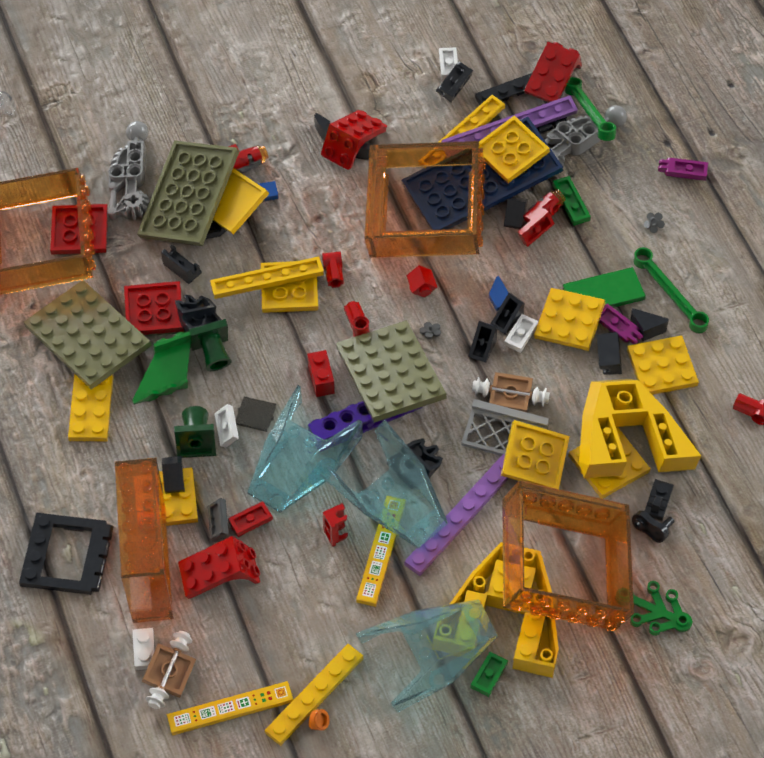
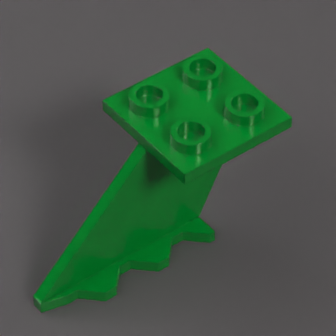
[132,331,191,405]

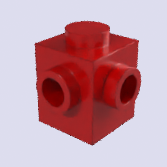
[406,265,438,298]

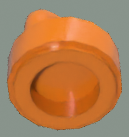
[308,709,330,731]

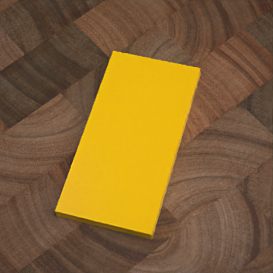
[213,168,269,235]

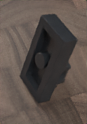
[645,479,674,521]

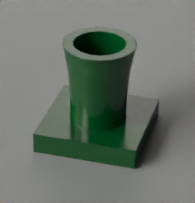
[189,319,232,371]
[174,406,216,458]

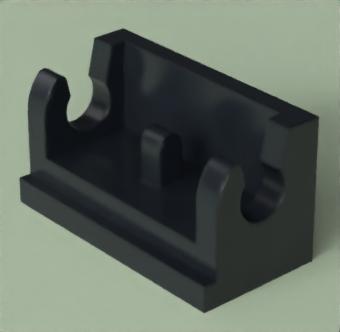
[436,62,473,102]
[161,245,202,284]
[597,332,622,375]

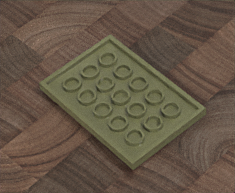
[137,140,239,246]
[24,280,152,390]
[336,320,447,422]

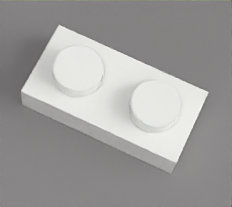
[439,47,458,79]
[504,314,538,353]
[214,404,239,448]
[132,628,155,670]

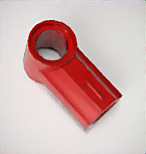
[322,251,344,288]
[344,301,369,337]
[733,393,764,425]

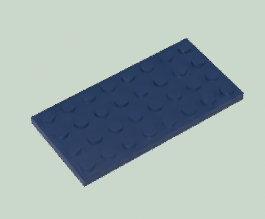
[401,116,564,236]

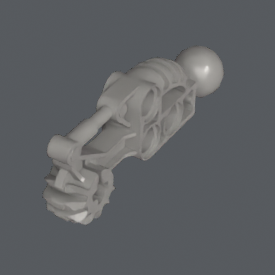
[545,105,627,175]
[107,121,149,220]

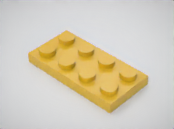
[68,374,114,442]

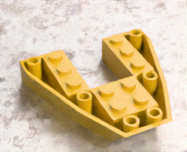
[579,379,701,479]
[432,542,559,678]

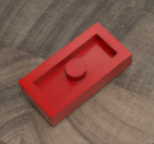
[228,501,273,537]

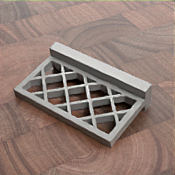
[461,399,549,456]

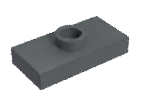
[207,498,229,543]

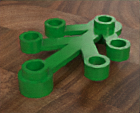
[617,581,693,636]

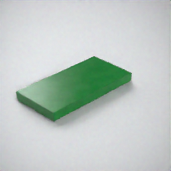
[562,267,646,308]

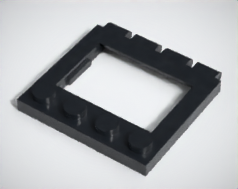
[475,72,567,134]
[19,513,114,595]

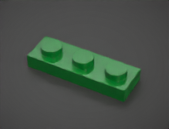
[552,176,591,226]

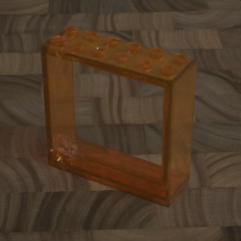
[365,141,485,258]
[0,168,96,295]
[115,458,174,623]
[502,481,634,631]

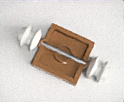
[472,372,550,412]
[142,631,196,709]

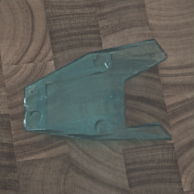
[248,385,363,513]
[320,420,448,548]
[356,599,498,713]

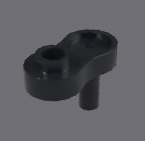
[632,510,675,543]

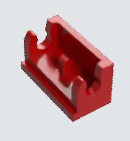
[323,503,348,547]

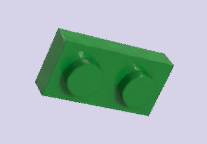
[470,652,508,697]

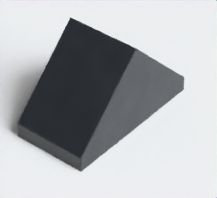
[504,196,528,229]
[491,293,525,334]
[630,308,669,341]
[468,321,497,363]
[162,456,185,494]

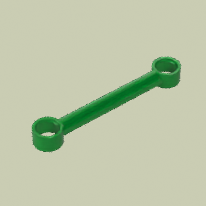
[564,77,616,141]
[633,247,709,333]

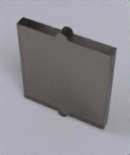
[236,396,276,432]

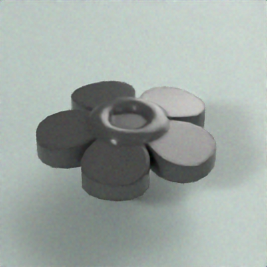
[644,212,665,233]
[420,322,441,339]

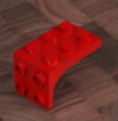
[524,41,582,102]
[321,110,387,170]
[178,536,260,599]

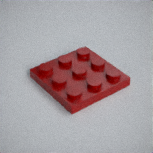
[50,204,108,255]
[124,281,184,335]

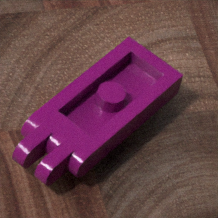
[658,158,708,181]
[599,303,643,344]

